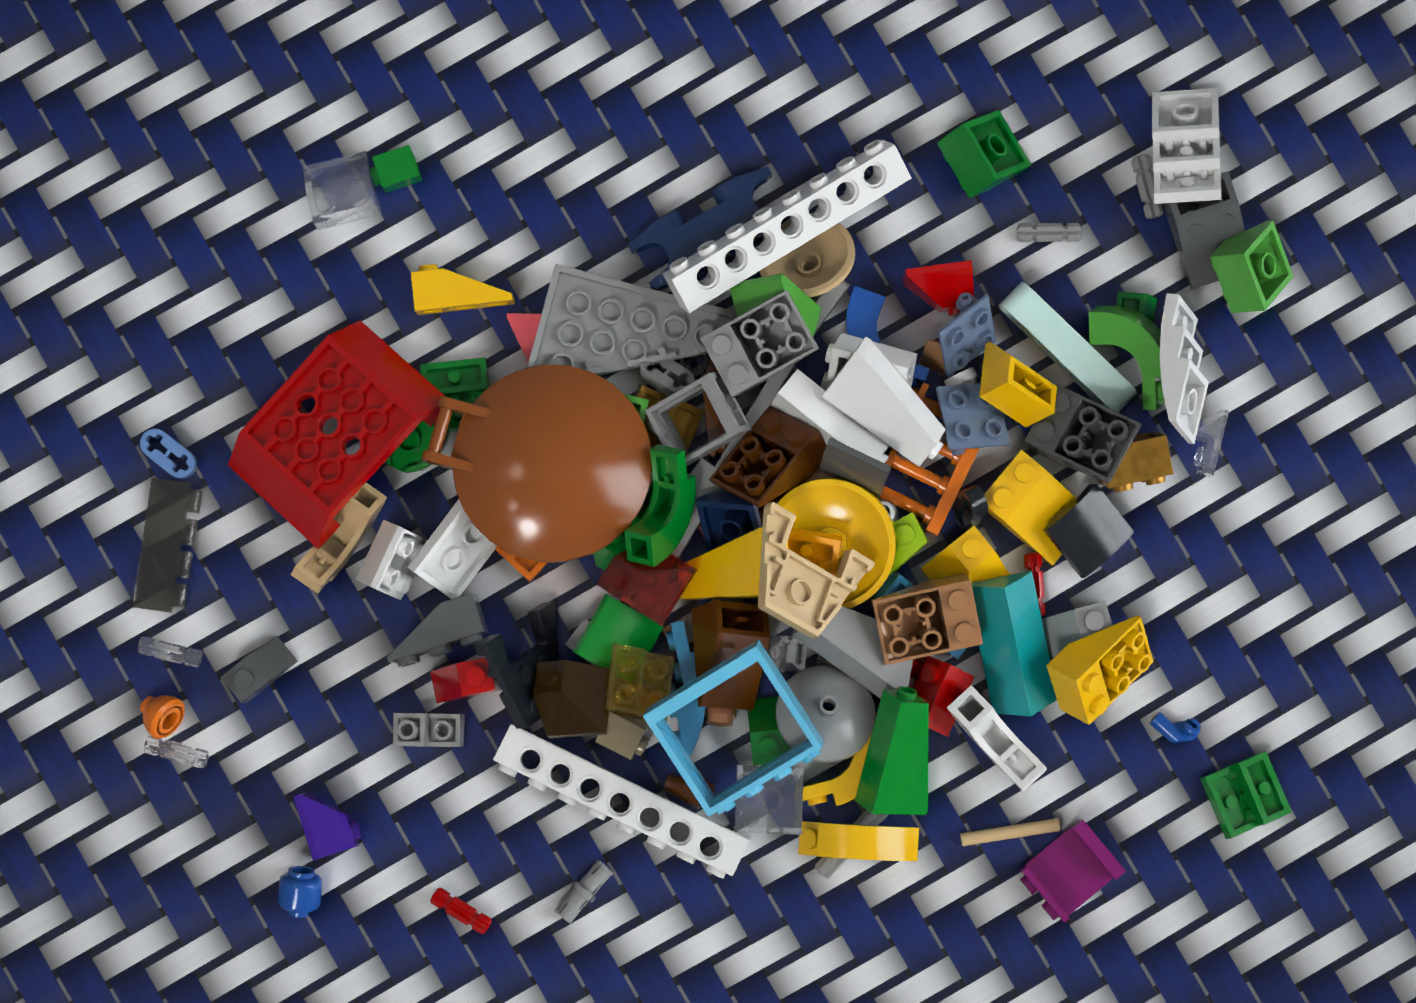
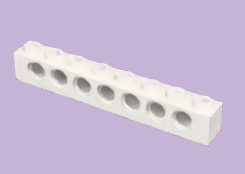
[662,140,912,313]
[493,724,750,879]

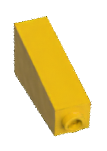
[678,527,788,600]

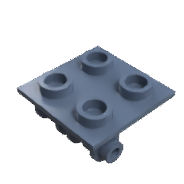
[938,293,996,378]
[936,383,1010,456]

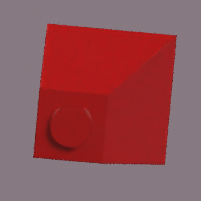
[902,260,974,316]

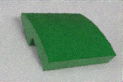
[420,357,489,432]
[573,594,663,685]
[1200,751,1292,839]

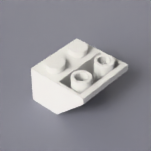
[356,520,427,600]

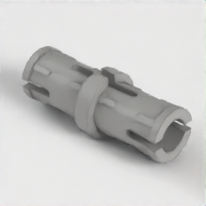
[555,860,613,924]

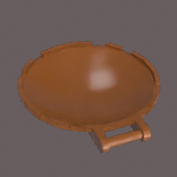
[421,364,652,563]

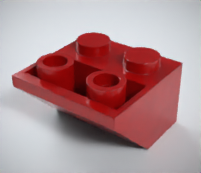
[878,656,975,737]

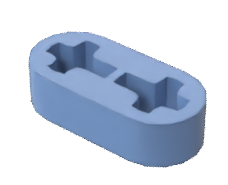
[140,429,197,479]

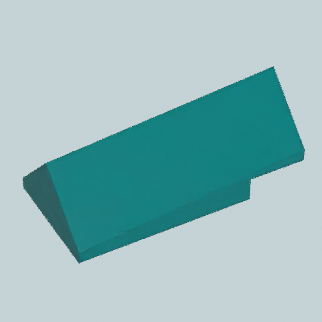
[971,570,1057,717]

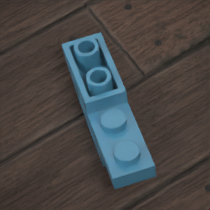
[666,621,706,755]

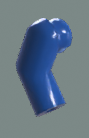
[1149,712,1201,743]

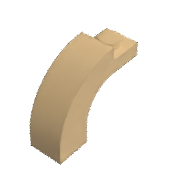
[291,483,387,593]

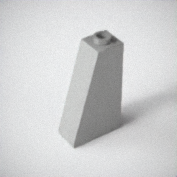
[792,606,913,699]

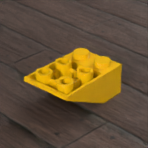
[1046,615,1153,725]

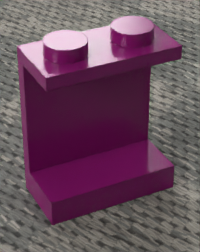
[1019,819,1126,923]

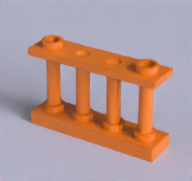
[880,382,980,537]

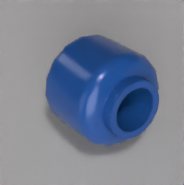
[278,866,322,918]

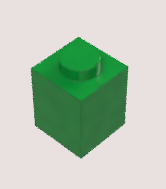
[370,145,423,193]

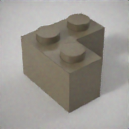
[595,682,661,760]

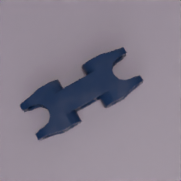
[627,166,791,291]

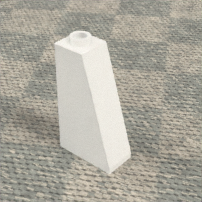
[822,337,946,467]
[770,369,889,463]

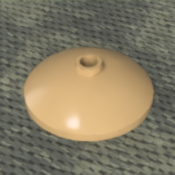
[759,220,855,298]

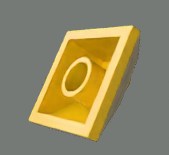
[920,526,1010,583]

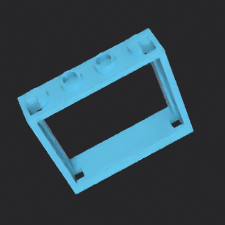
[643,639,824,817]

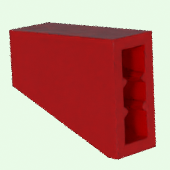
[430,658,501,704]

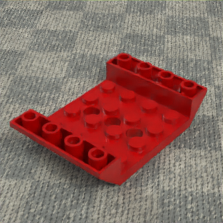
[228,320,446,549]

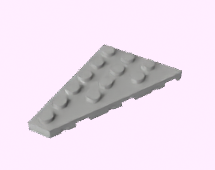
[527,264,737,375]

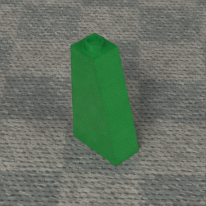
[855,686,929,815]

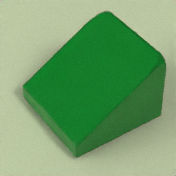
[1116,291,1157,322]

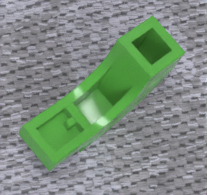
[1088,306,1165,410]

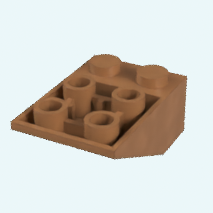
[872,573,983,665]

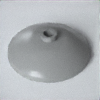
[776,665,876,763]

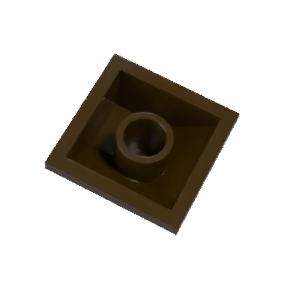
[533,660,615,738]

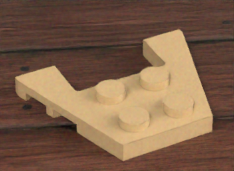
[758,502,875,638]

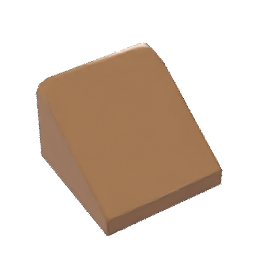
[920,339,946,375]

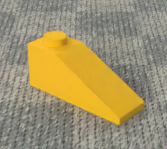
[411,264,515,315]

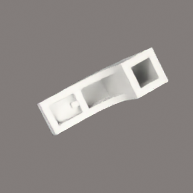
[947,685,1047,792]

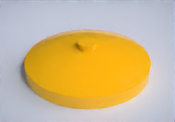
[777,478,896,609]

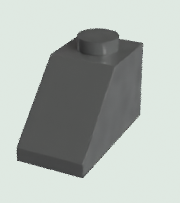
[221,636,298,703]

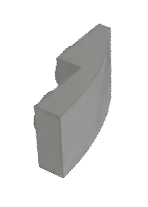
[393,713,465,747]

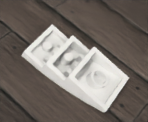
[1152,88,1222,204]
[1160,293,1209,444]

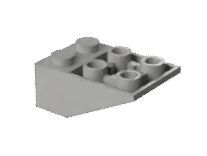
[700,290,819,397]

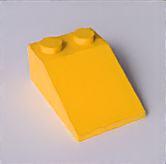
[984,450,1077,566]

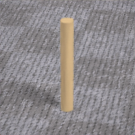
[960,818,1060,846]

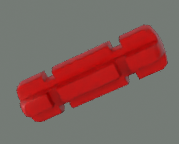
[1023,553,1046,617]
[430,888,492,934]

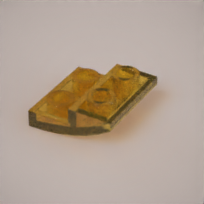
[605,644,674,721]

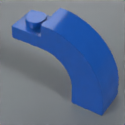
[845,286,929,387]

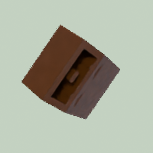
[709,405,826,508]
[691,600,770,711]

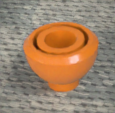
[140,695,185,739]

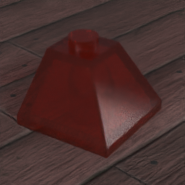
[596,550,697,626]

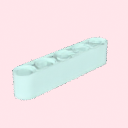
[998,282,1137,413]

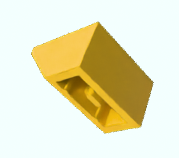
[979,342,1057,427]

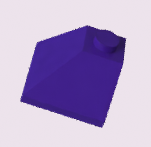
[293,793,362,860]

